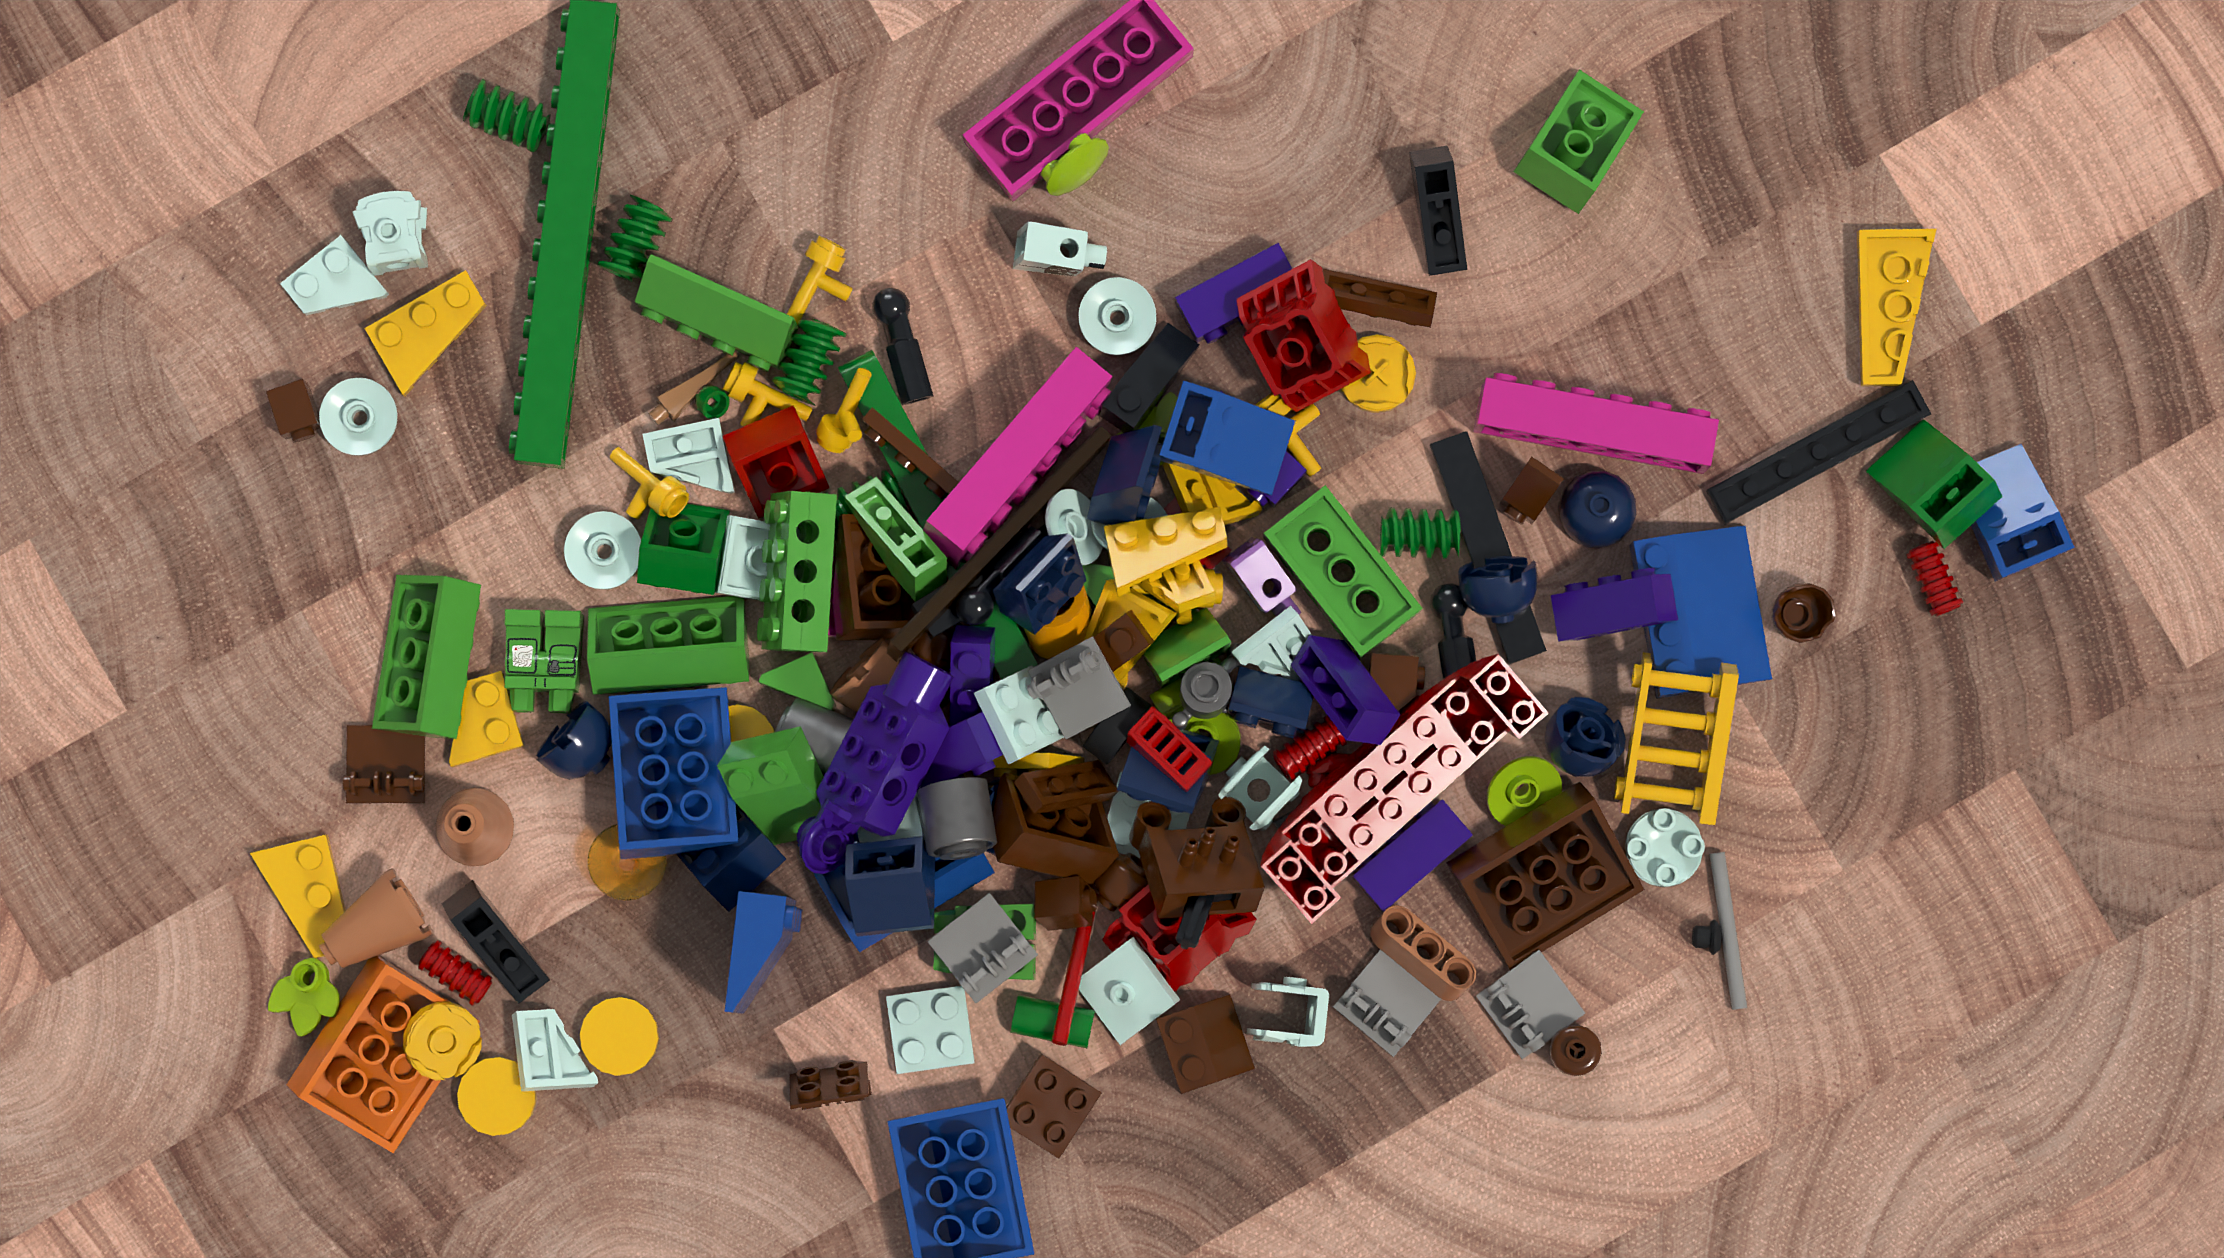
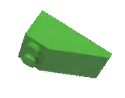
[1513,69,1644,214]
[1142,607,1231,688]
[717,726,824,845]

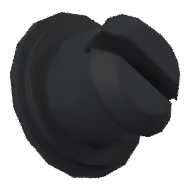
[1692,920,1721,955]

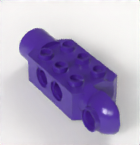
[797,651,954,874]

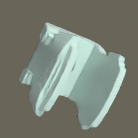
[352,191,428,276]
[1218,746,1302,831]
[1246,977,1329,1047]

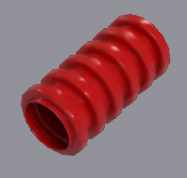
[1906,541,1963,616]
[1273,715,1347,780]
[418,940,493,1006]

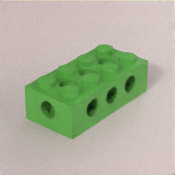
[1263,485,1423,660]
[757,491,837,652]

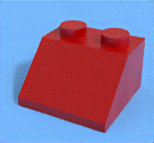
[722,405,830,519]

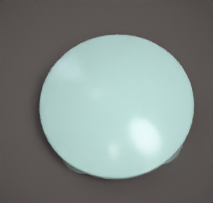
[1625,808,1705,887]

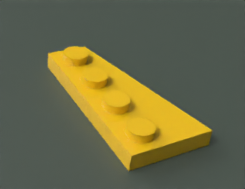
[1857,229,1937,387]

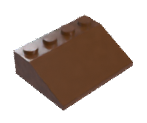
[1446,782,1645,970]

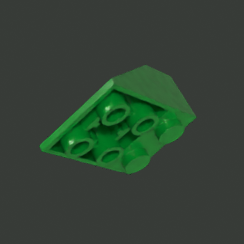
[1866,419,2002,549]

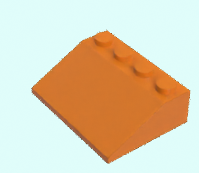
[286,956,480,1153]

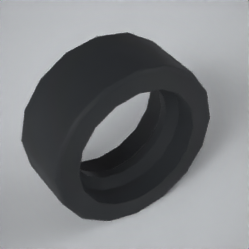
[1083,688,1151,765]

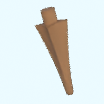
[648,352,738,425]

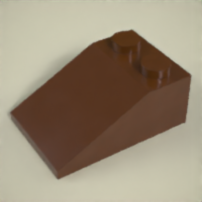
[832,514,923,640]

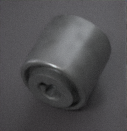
[775,698,854,776]
[917,777,997,860]

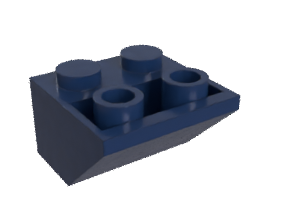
[1087,425,1163,525]
[993,533,1086,635]
[1228,666,1314,739]
[1117,726,1219,814]
[676,804,786,912]
[845,836,935,936]

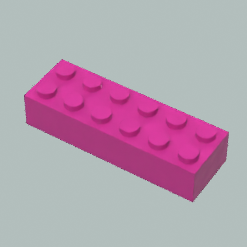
[962,0,1194,202]
[923,347,1113,569]
[1473,373,1719,474]

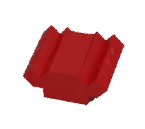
[1236,259,1371,412]
[1102,885,1257,993]

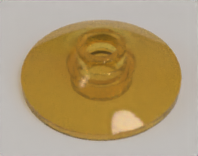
[587,824,666,901]

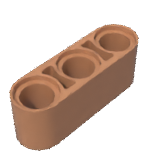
[1371,905,1476,1001]

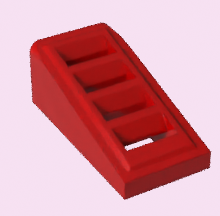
[1127,706,1213,792]

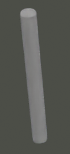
[1709,852,1747,1010]

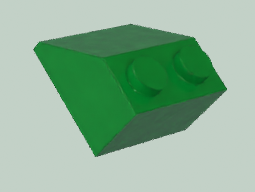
[637,504,730,595]

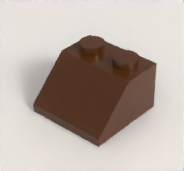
[1156,994,1255,1094]

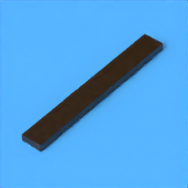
[887,426,1112,662]

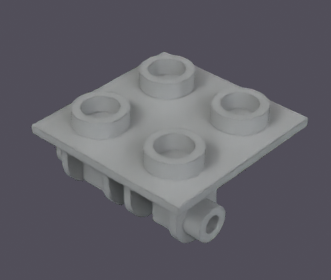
[1027,636,1131,739]
[927,893,1038,1003]
[1333,949,1441,1057]
[1476,950,1585,1059]

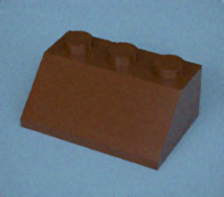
[992,772,1119,885]

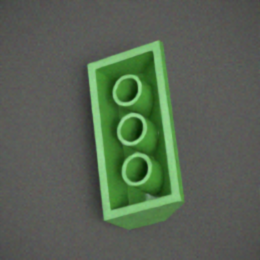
[635,254,799,372]
[372,575,481,739]
[587,596,749,695]

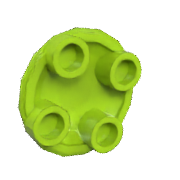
[1041,133,1109,196]

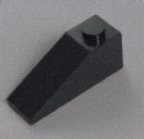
[1409,146,1468,276]
[1100,323,1200,433]
[442,880,550,1004]

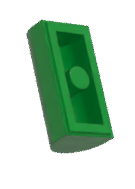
[1010,994,1095,1049]

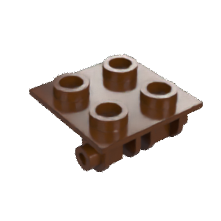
[343,725,425,804]
[1006,1054,1102,1159]
[790,1060,872,1110]

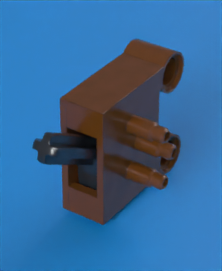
[1129,797,1265,950]

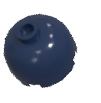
[1558,470,1637,548]
[1458,556,1538,623]
[1545,697,1626,777]
[536,701,612,780]

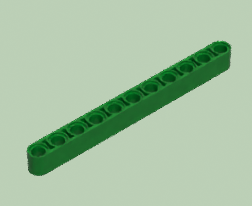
[837,349,1038,680]

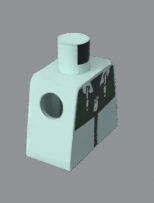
[1013,221,1107,276]

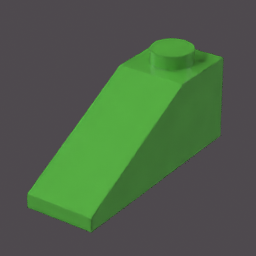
[844,477,947,602]

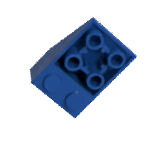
[1159,380,1295,496]
[1971,444,2075,581]

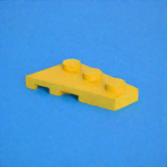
[364,270,487,397]
[1104,507,1227,597]
[1083,579,1177,683]
[250,835,346,959]

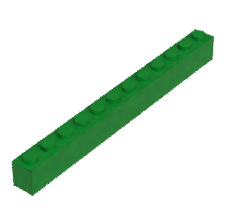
[509,0,620,469]

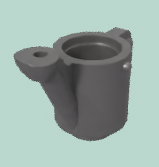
[1172,643,1245,730]

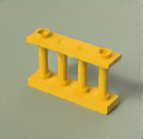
[1614,652,1739,825]

